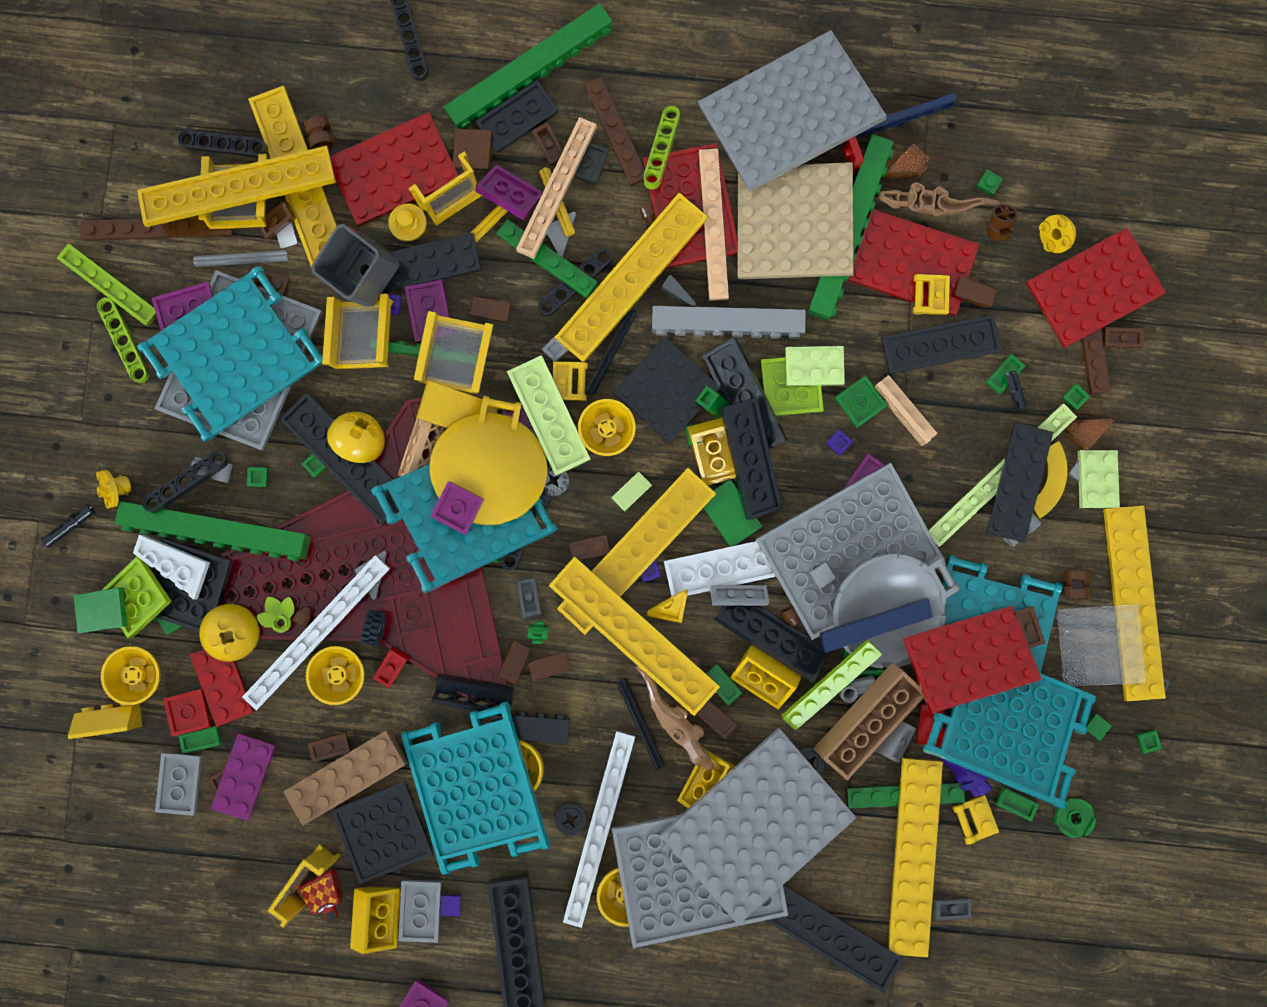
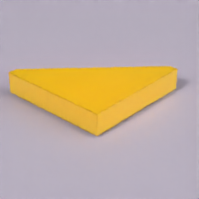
[647,589,688,623]

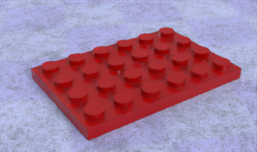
[330,112,458,227]
[643,143,738,269]
[847,209,979,316]
[1026,228,1166,348]
[902,606,1042,714]

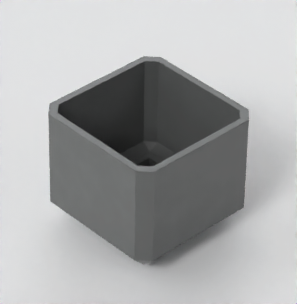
[311,224,399,307]

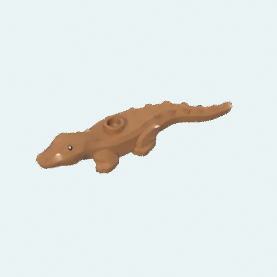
[878,182,1000,217]
[636,666,714,771]

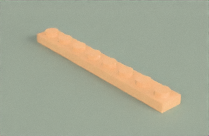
[516,117,597,259]
[699,149,729,301]

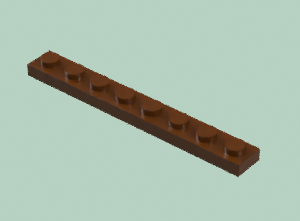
[80,216,234,241]

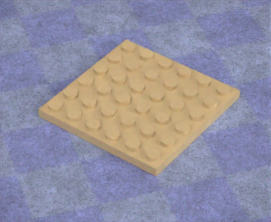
[738,162,853,279]

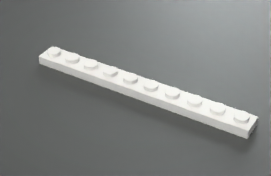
[243,555,391,710]
[563,731,635,928]

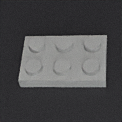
[155,752,202,816]
[398,879,442,943]

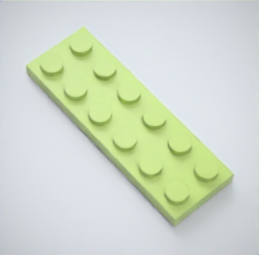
[507,355,591,476]

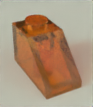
[885,144,930,179]
[1066,419,1114,450]

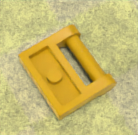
[913,274,950,315]
[553,362,588,402]
[952,795,999,845]

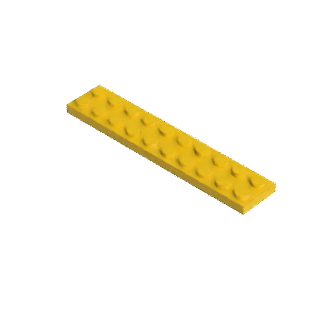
[249,86,337,266]
[137,146,336,227]
[554,193,708,362]
[557,468,716,635]
[1103,506,1166,701]
[549,557,720,716]
[888,757,943,957]

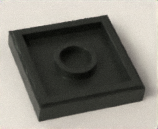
[573,142,609,186]

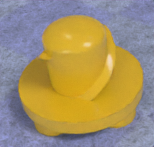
[388,204,427,242]
[1039,214,1076,253]
[96,470,131,509]

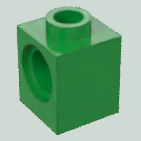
[695,386,729,418]

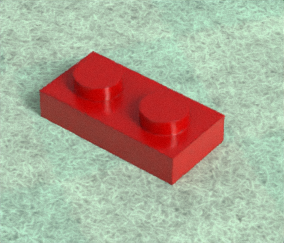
[373,647,409,688]

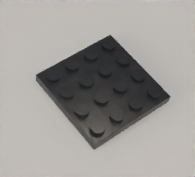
[613,337,719,444]
[152,538,233,632]
[332,780,433,885]

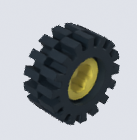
[361,609,387,647]

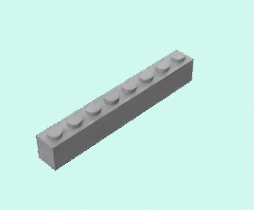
[652,306,806,339]

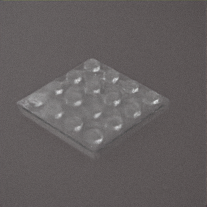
[1056,604,1146,686]

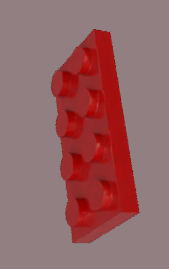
[190,649,255,727]

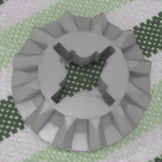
[545,466,569,496]

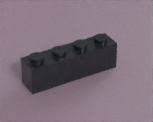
[491,711,570,744]

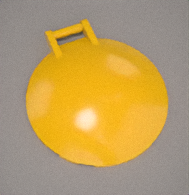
[430,396,547,525]

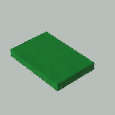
[703,479,763,547]
[74,588,127,633]

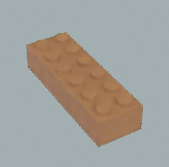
[813,663,924,781]
[283,729,409,826]

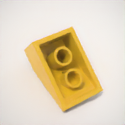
[687,418,736,486]

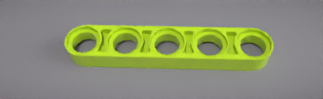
[643,106,680,189]
[97,298,150,383]

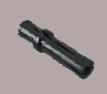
[41,504,96,548]

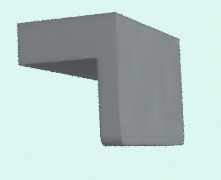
[875,721,916,763]

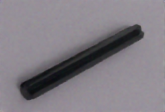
[586,309,636,395]
[617,678,665,769]

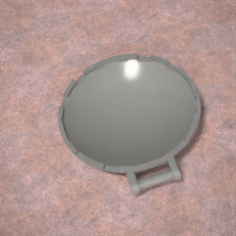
[833,554,960,668]

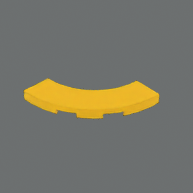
[1033,441,1067,519]

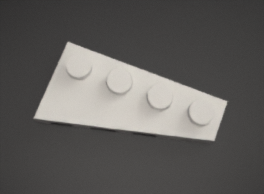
[133,535,210,599]

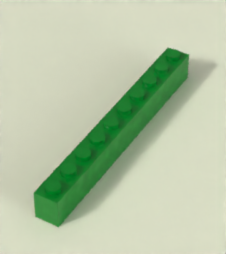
[444,3,613,129]
[807,134,894,321]
[114,502,311,562]

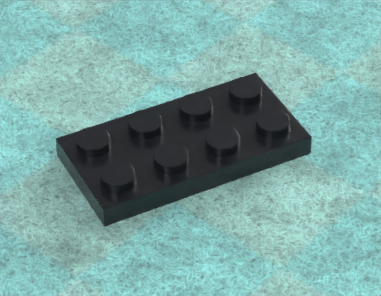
[475,80,559,154]

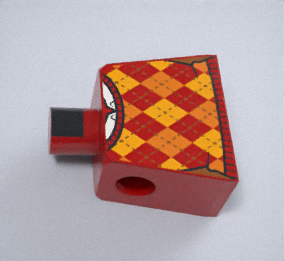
[296,868,343,921]

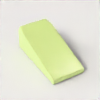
[611,472,652,512]

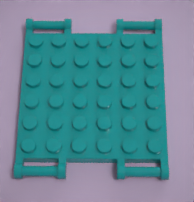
[137,266,323,442]
[371,464,558,593]
[916,554,1063,687]
[923,673,1096,809]
[401,702,550,875]

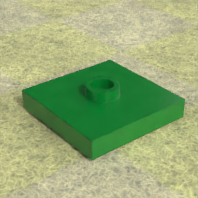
[834,375,888,429]

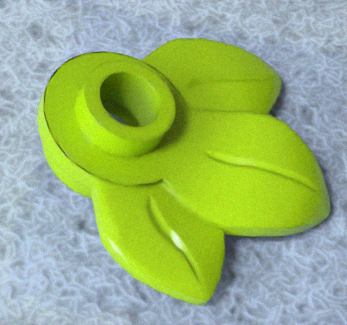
[257,597,295,633]

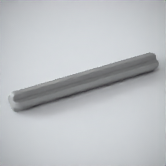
[193,250,288,267]

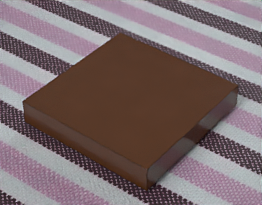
[453,129,493,170]

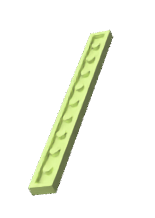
[928,403,1077,547]

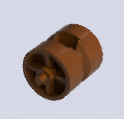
[304,115,335,149]
[987,204,1018,241]
[1064,565,1091,604]

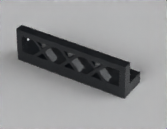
[432,673,514,716]

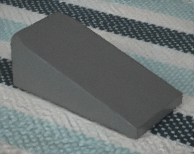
[662,275,696,307]
[517,577,543,621]
[931,898,971,921]

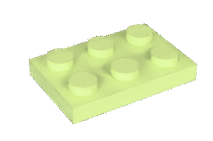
[785,346,845,386]
[1077,450,1120,508]

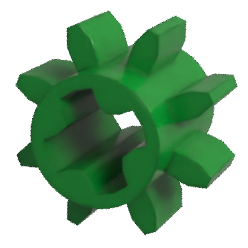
[528,621,549,644]

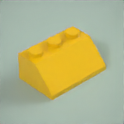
[730,645,802,709]
[68,704,143,739]
[677,750,735,809]
[350,886,401,954]

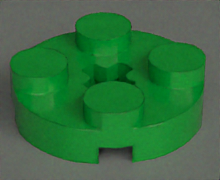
[1054,797,1096,838]

